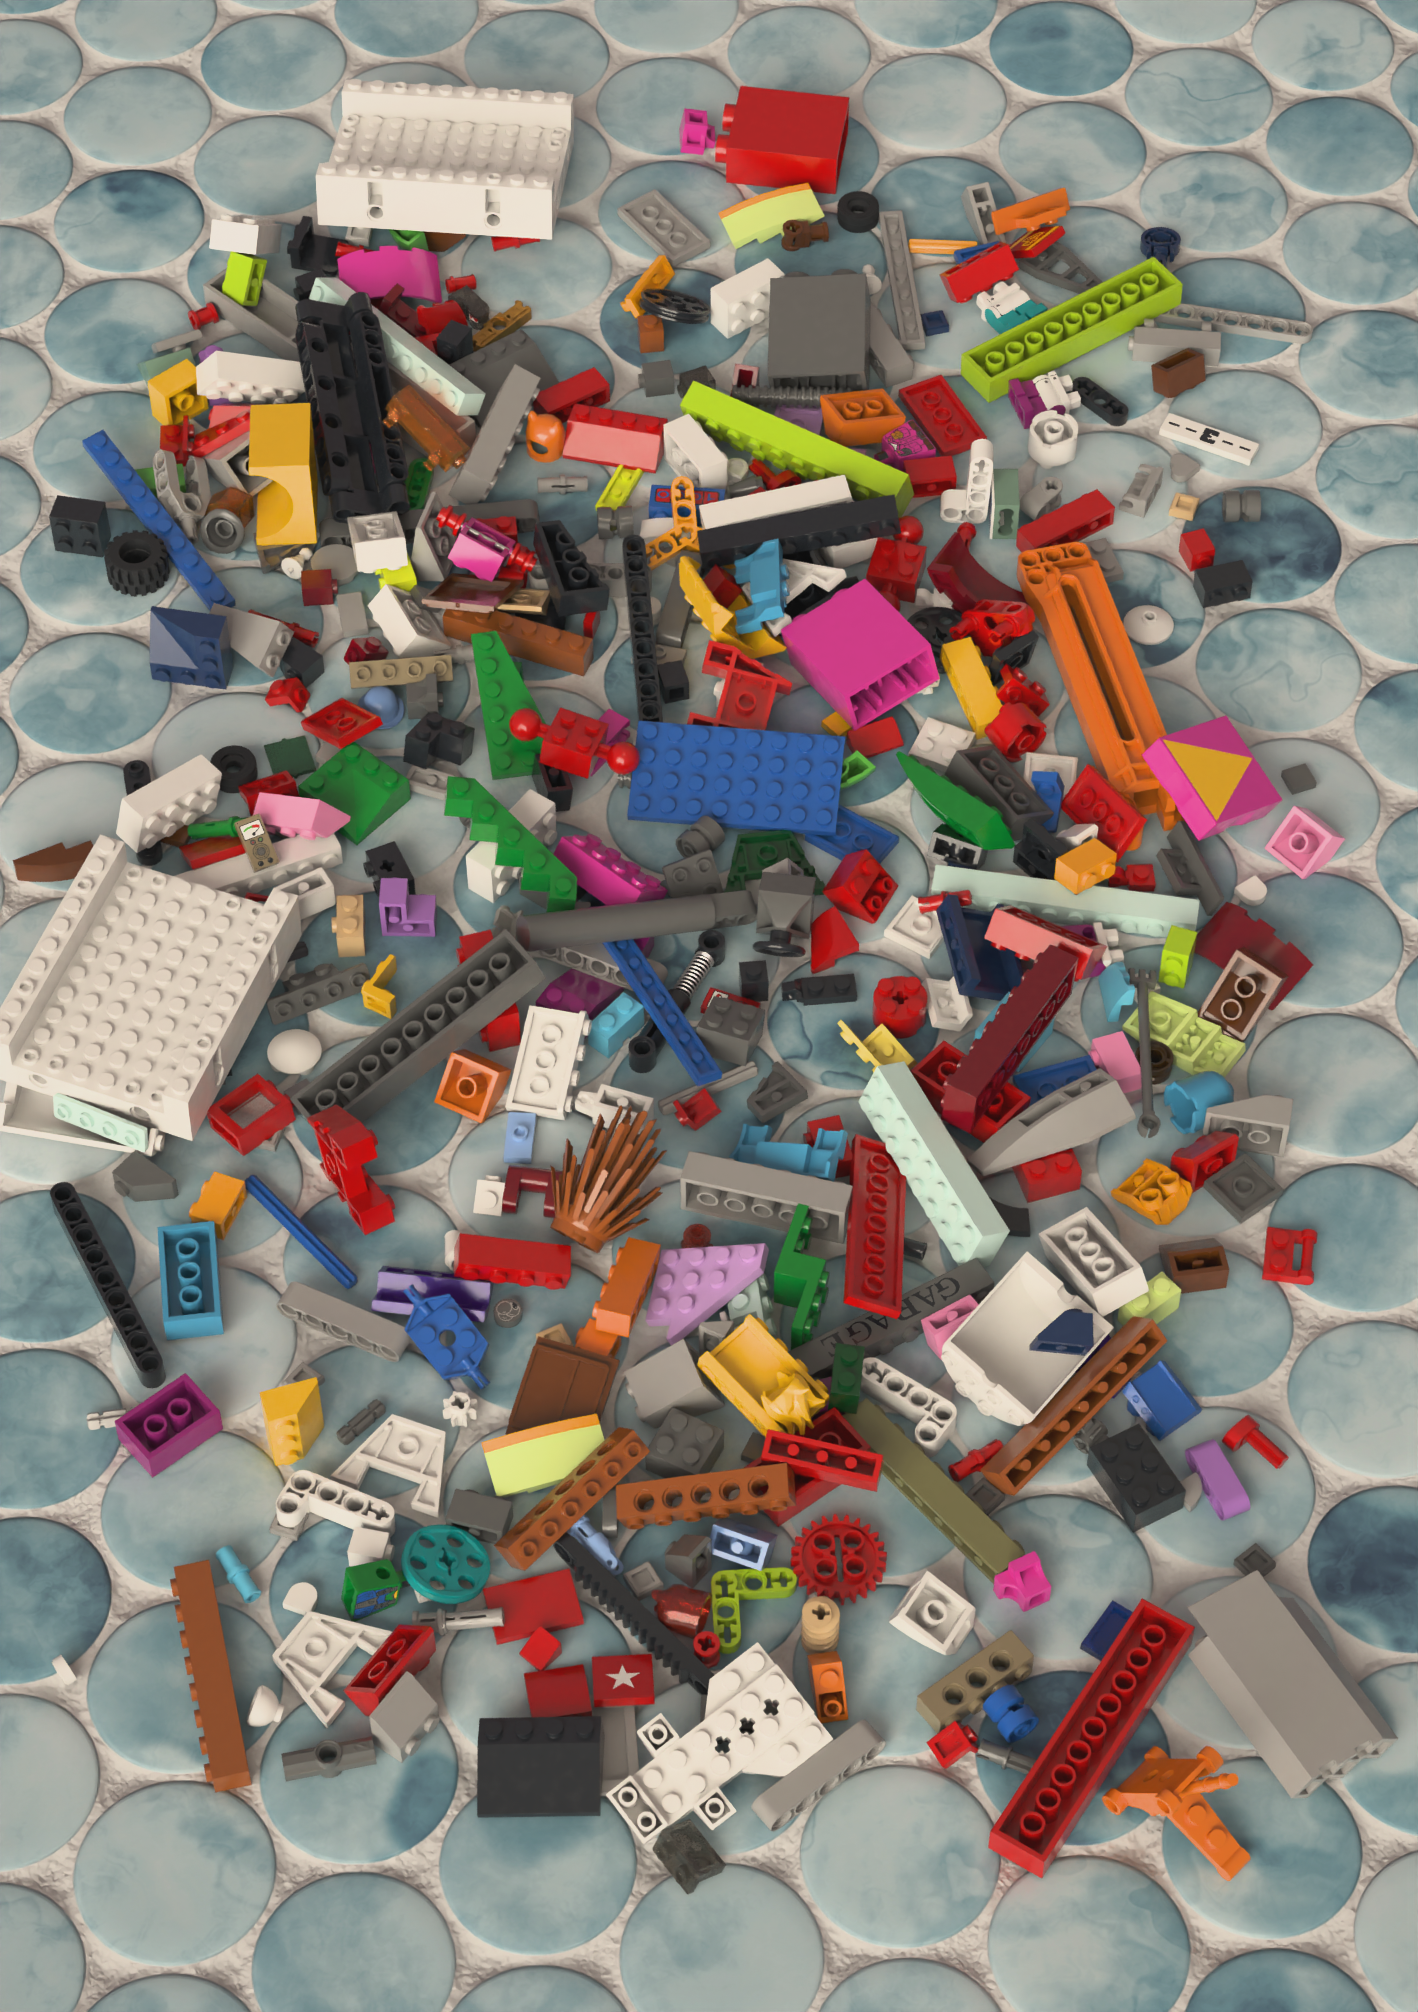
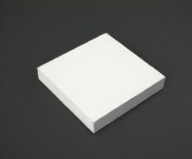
[1023,752,1078,801]
[884,895,944,959]

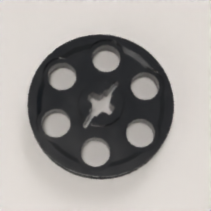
[639,289,711,324]
[907,607,976,674]

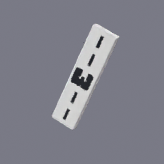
[1159,413,1259,466]

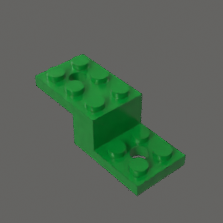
[774,1203,830,1350]

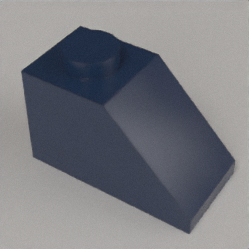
[1029,1308,1094,1356]

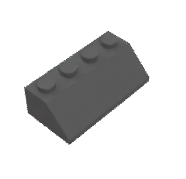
[945,745,1054,841]

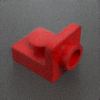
[926,1721,979,1769]

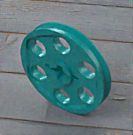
[401,1525,491,1604]

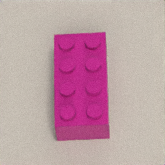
[553,834,668,905]

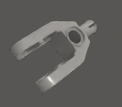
[153,449,211,544]

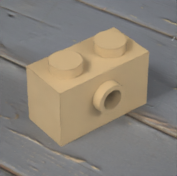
[331,894,365,957]

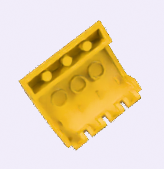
[679,556,787,659]

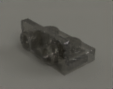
[652,1819,726,1894]

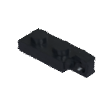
[781,974,857,1006]

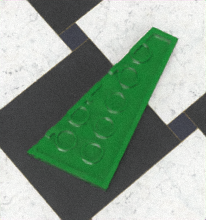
[471,631,546,780]

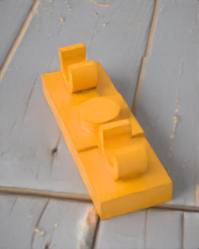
[620,255,675,318]

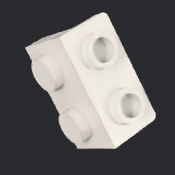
[921,976,973,1031]

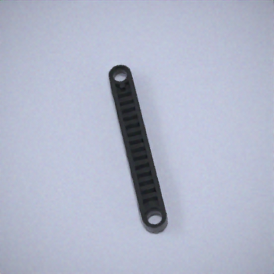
[553,1532,715,1695]

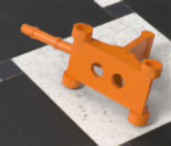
[1102,1746,1251,1881]

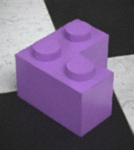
[379,877,437,937]

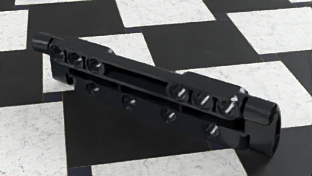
[295,292,410,524]

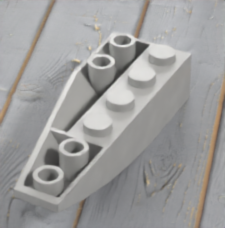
[967,1068,1136,1176]

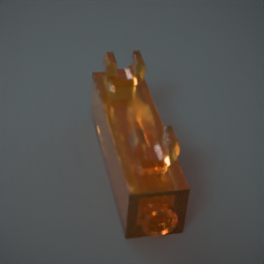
[383,384,470,472]

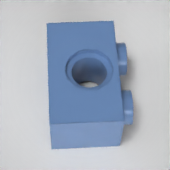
[710,1518,778,1571]

